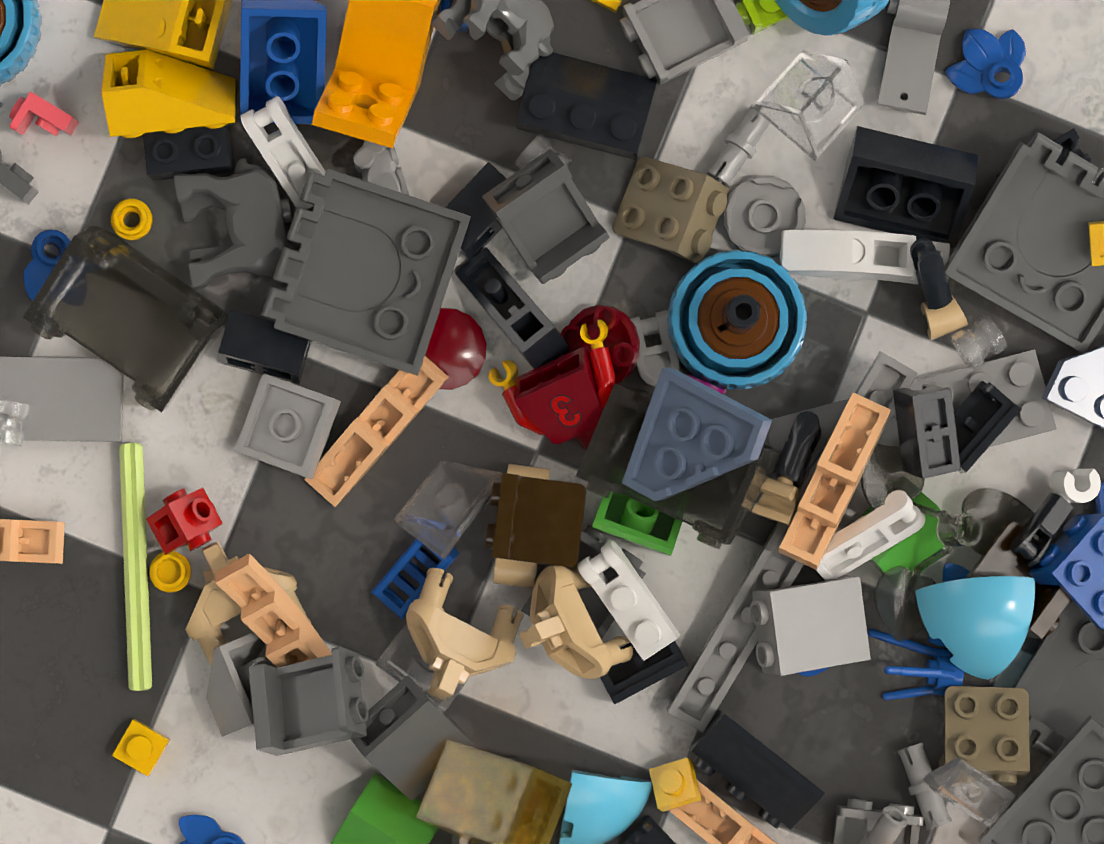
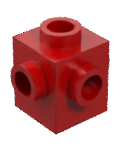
[146,488,223,555]

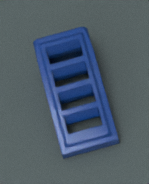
[371,527,460,620]

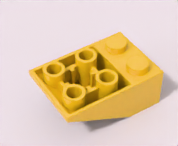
[94,0,233,70]
[101,49,237,138]

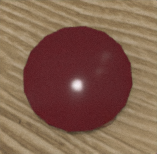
[560,305,640,384]
[425,308,487,390]

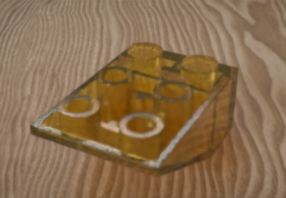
[415,739,572,844]

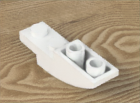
[780,230,950,284]

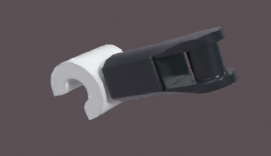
[1009,468,1101,567]

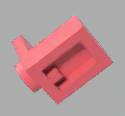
[9,91,79,136]

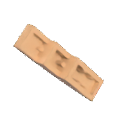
[304,356,449,507]
[779,392,891,570]
[0,519,65,564]
[215,553,332,668]
[669,780,777,844]

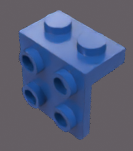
[1029,514,1104,629]

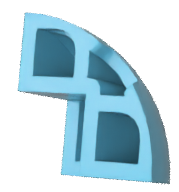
[916,576,1035,680]
[558,770,652,844]

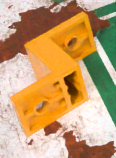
[312,0,440,149]

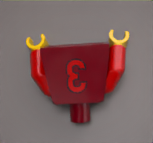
[488,320,615,450]

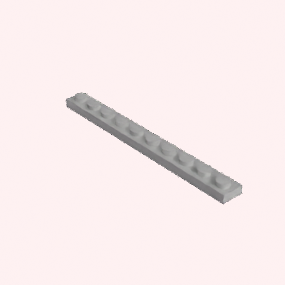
[666,351,918,733]

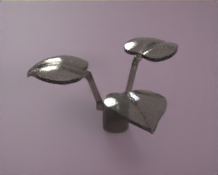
[860,443,1034,641]

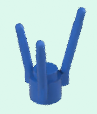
[867,628,964,700]

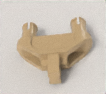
[185,541,311,666]
[519,564,633,679]
[406,568,524,700]

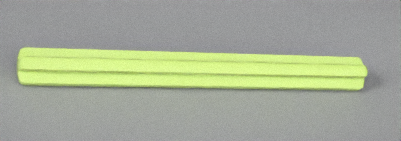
[119,443,152,691]

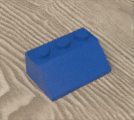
[240,0,327,124]

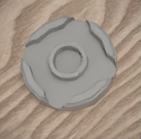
[723,176,806,258]

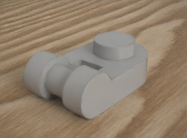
[630,310,679,388]

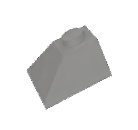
[206,632,277,737]

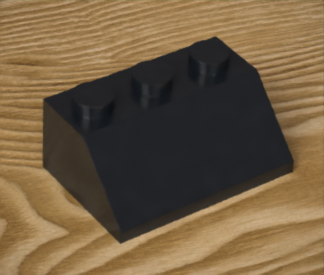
[517,52,657,160]
[833,126,978,248]
[689,710,825,830]

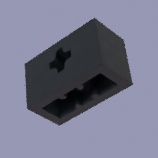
[143,125,235,181]

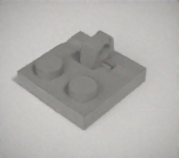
[234,373,341,479]

